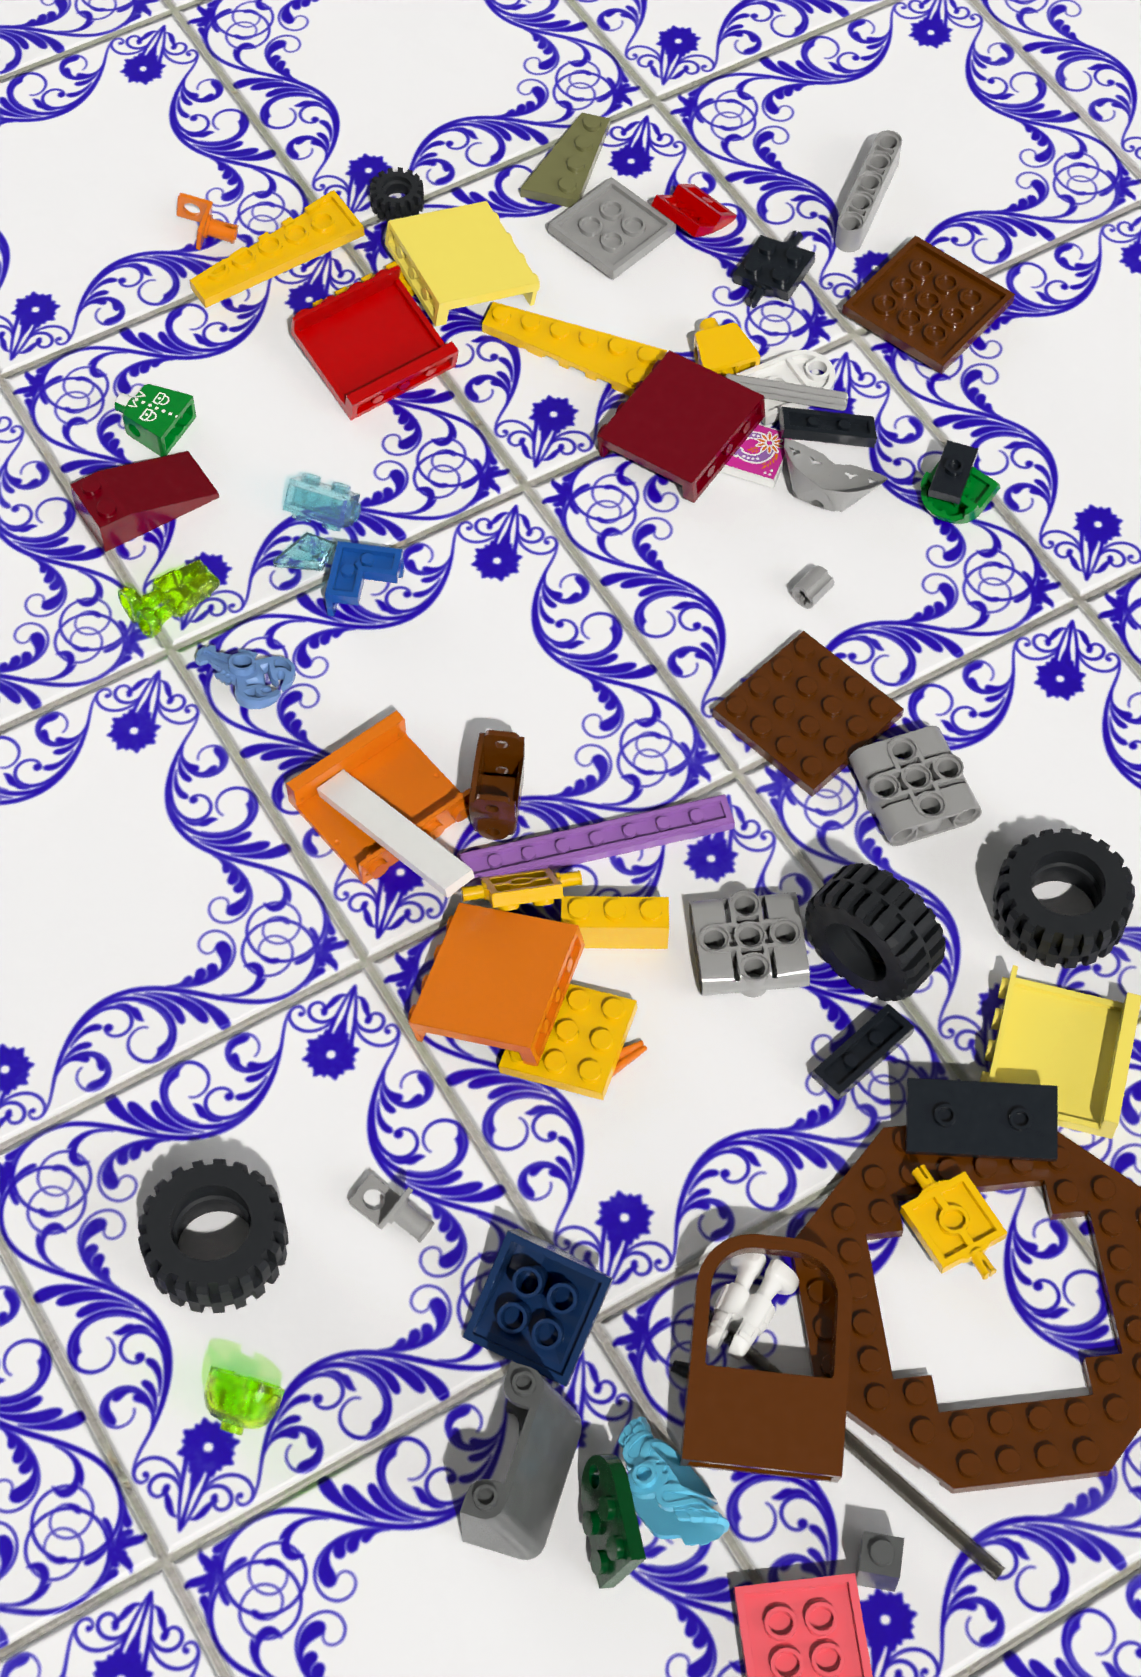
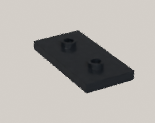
[905,1078,1058,1162]

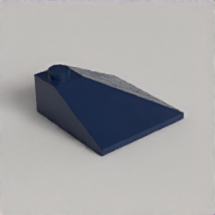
[462,1228,613,1387]

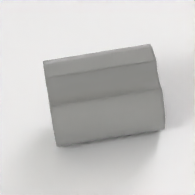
[791,566,835,609]

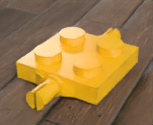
[461,868,582,911]
[900,1164,1007,1280]

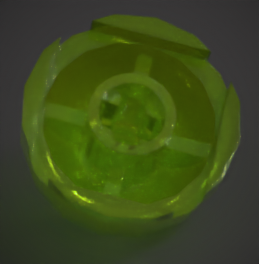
[204,1366,285,1435]

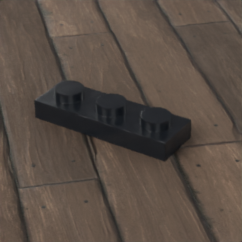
[779,407,877,448]
[812,1004,915,1101]

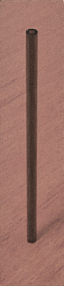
[708,1309,1006,1581]

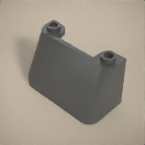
[460,1361,582,1560]

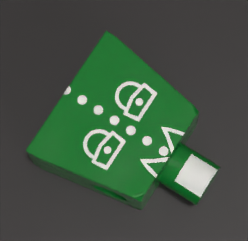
[115,384,197,457]

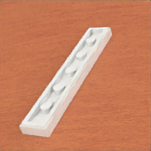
[317,769,475,898]

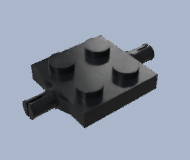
[733,230,815,308]

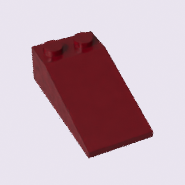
[70,451,220,552]

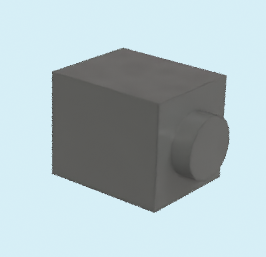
[856,1531,904,1592]

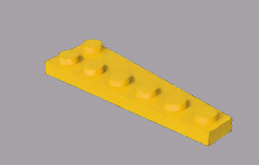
[190,190,365,308]
[482,302,667,396]

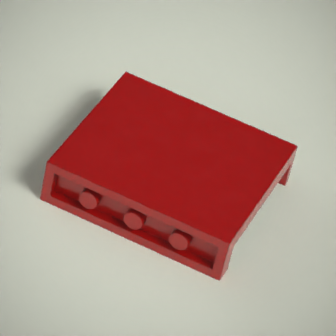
[291,265,459,420]

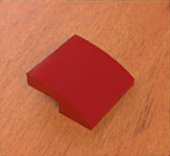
[651,184,737,237]

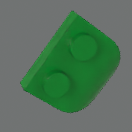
[920,462,1001,524]

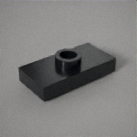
[928,440,978,504]

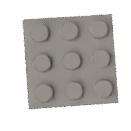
[549,177,676,280]

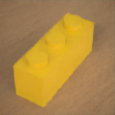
[561,896,669,949]

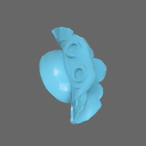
[618,1417,730,1546]

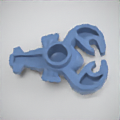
[195,645,296,709]

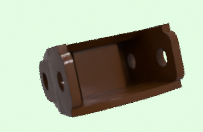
[469,730,525,840]

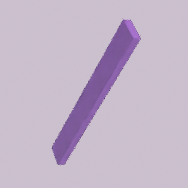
[457,794,735,887]

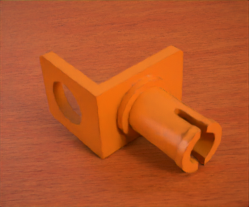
[177,193,239,250]

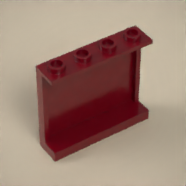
[597,350,765,503]

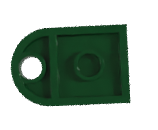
[581,1454,646,1589]

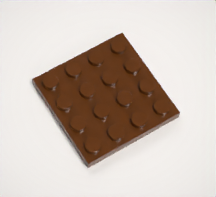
[842,236,1015,374]
[712,631,904,797]

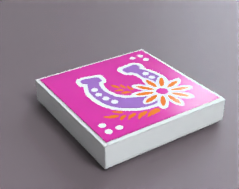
[720,424,795,489]

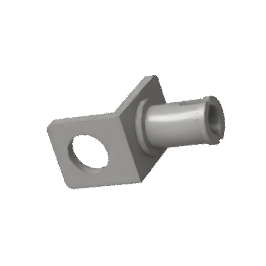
[349,1175,435,1243]

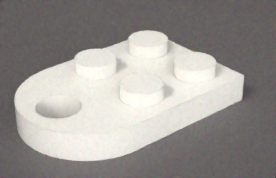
[737,350,836,426]

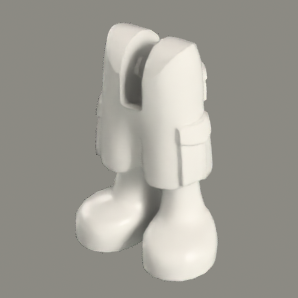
[707,1253,799,1361]

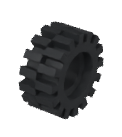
[370,167,424,223]

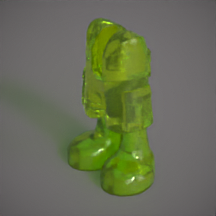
[118,559,220,638]

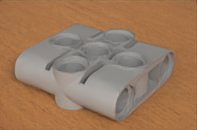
[849,726,982,846]
[689,890,810,998]

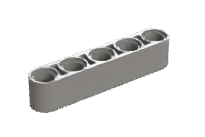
[835,130,902,253]

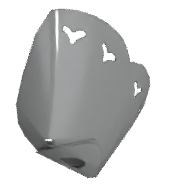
[784,439,888,512]

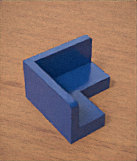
[325,541,404,617]

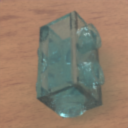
[283,473,361,531]

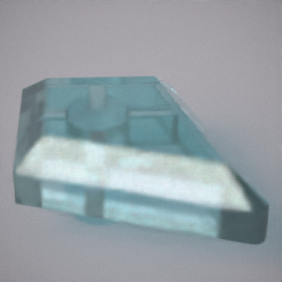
[273,532,337,571]

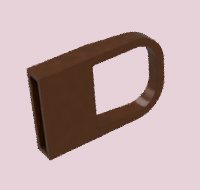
[679,1234,853,1483]

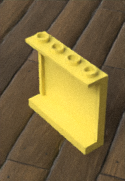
[385,201,540,327]
[979,965,1141,1139]

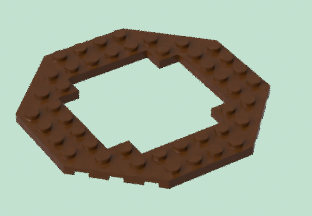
[792,1125,1141,1494]

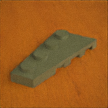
[520,112,610,208]

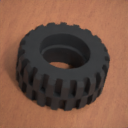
[993,828,1135,969]
[805,863,946,1001]
[138,1159,289,1314]

